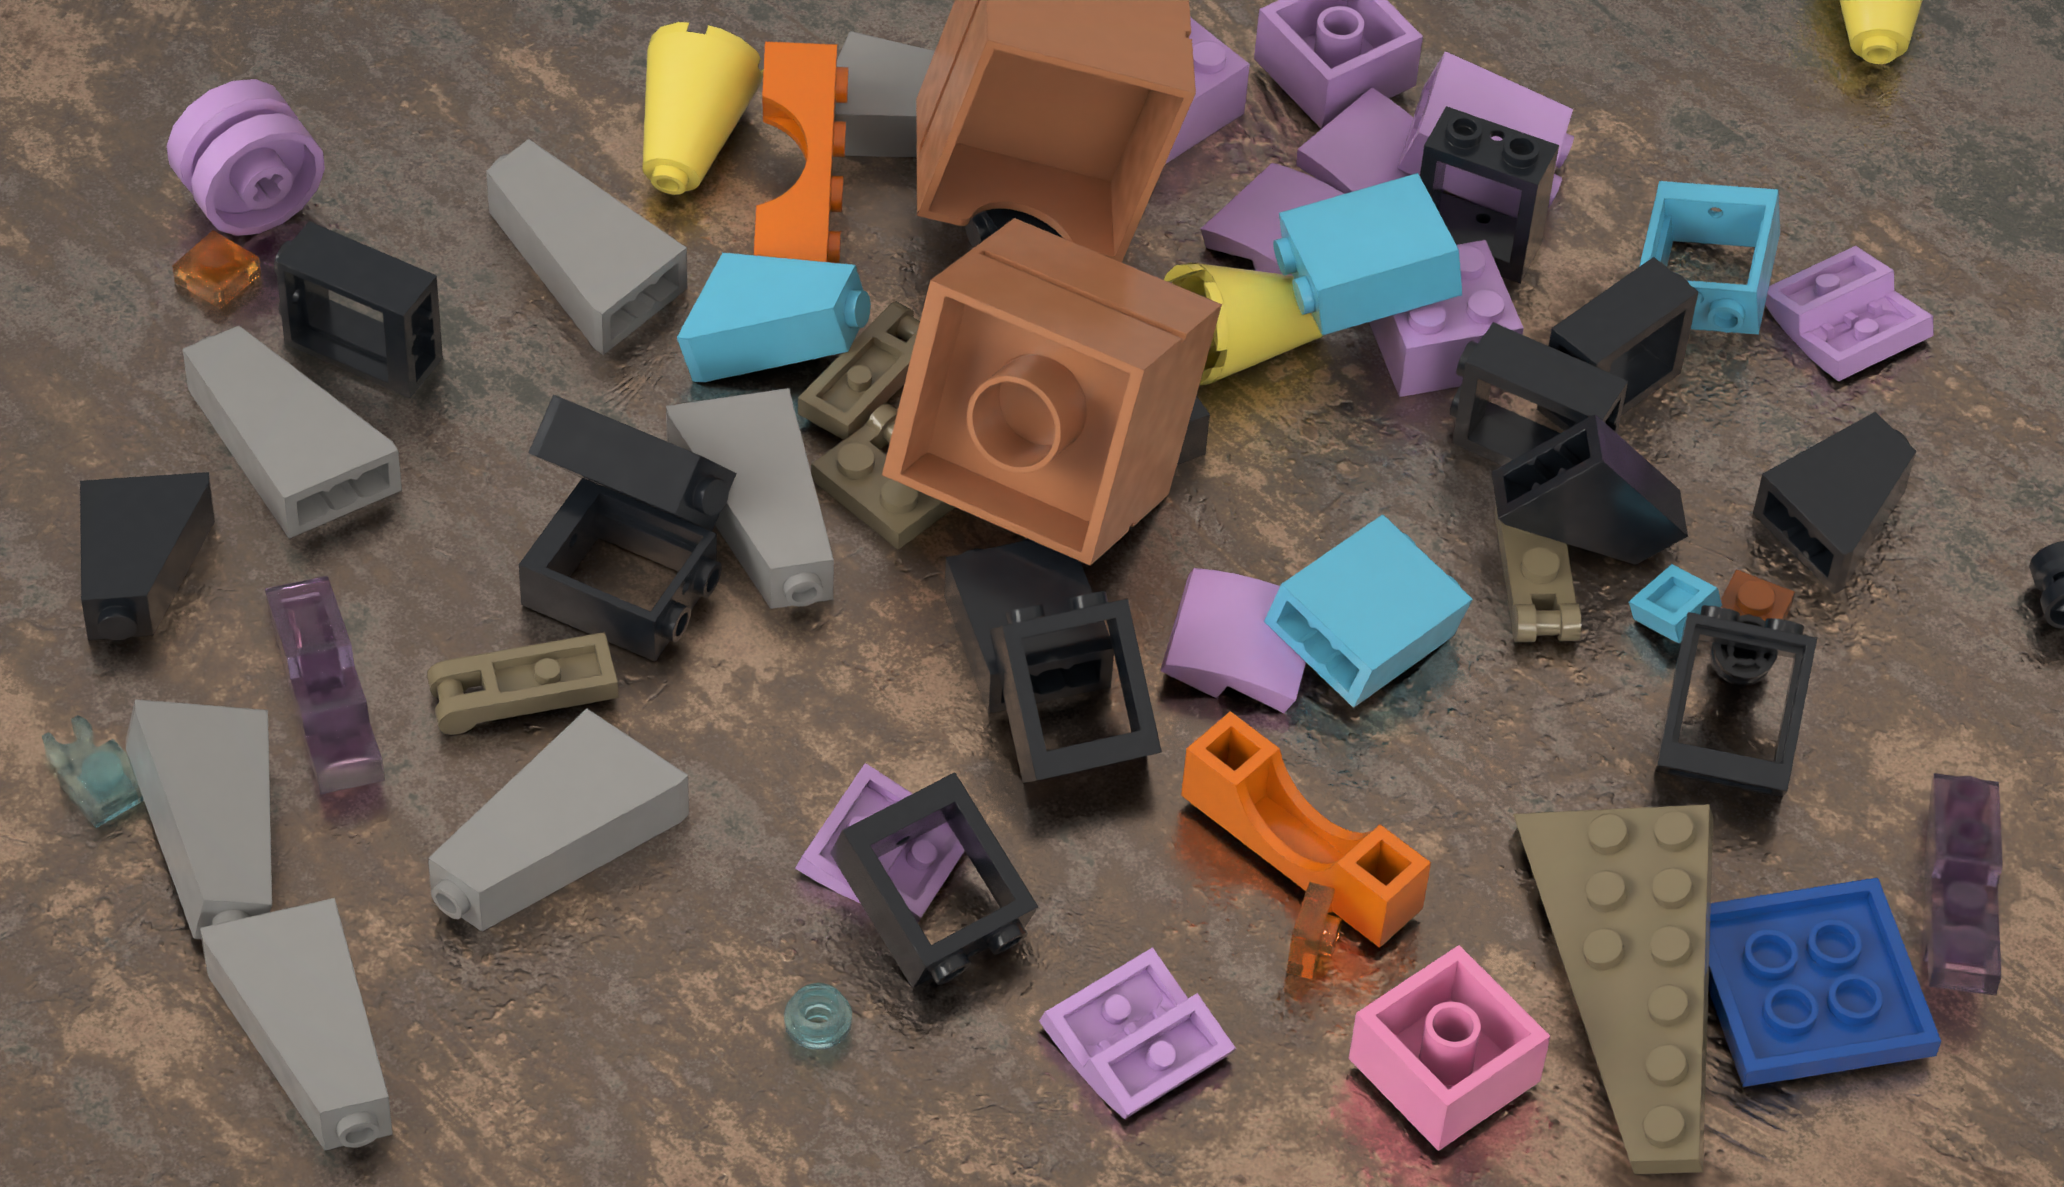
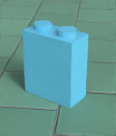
[1273,173,1462,336]
[1264,514,1473,708]

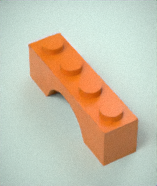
[754,41,849,263]
[1181,711,1431,948]

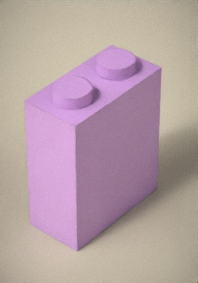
[1397,51,1574,218]

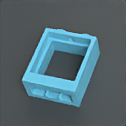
[1639,181,1781,335]

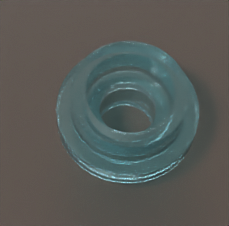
[784,983,852,1049]

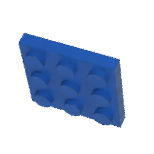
[1708,878,1941,1087]

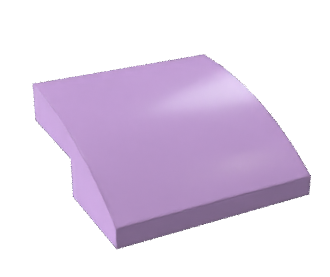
[1296,87,1444,194]
[1201,163,1344,275]
[1765,246,1933,381]
[1160,568,1306,713]
[795,763,965,923]
[1039,947,1236,1119]

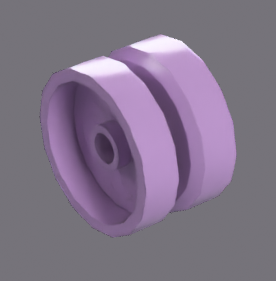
[167,79,325,236]

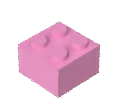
[1349,945,1550,1151]

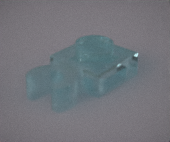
[42,715,144,828]

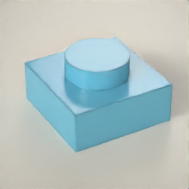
[1629,564,1722,643]

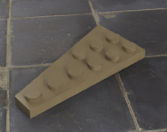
[1513,804,1713,1174]

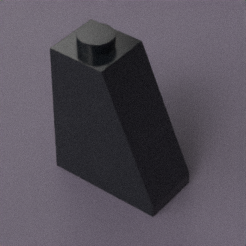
[528,395,737,531]
[1753,412,1916,594]
[1491,414,1688,565]
[80,472,215,640]

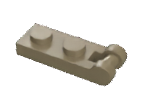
[798,301,920,440]
[1495,507,1581,642]
[427,632,619,735]

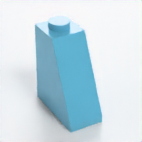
[677,253,871,382]

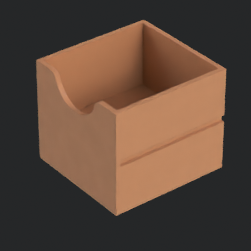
[916,0,1196,262]
[882,218,1222,566]

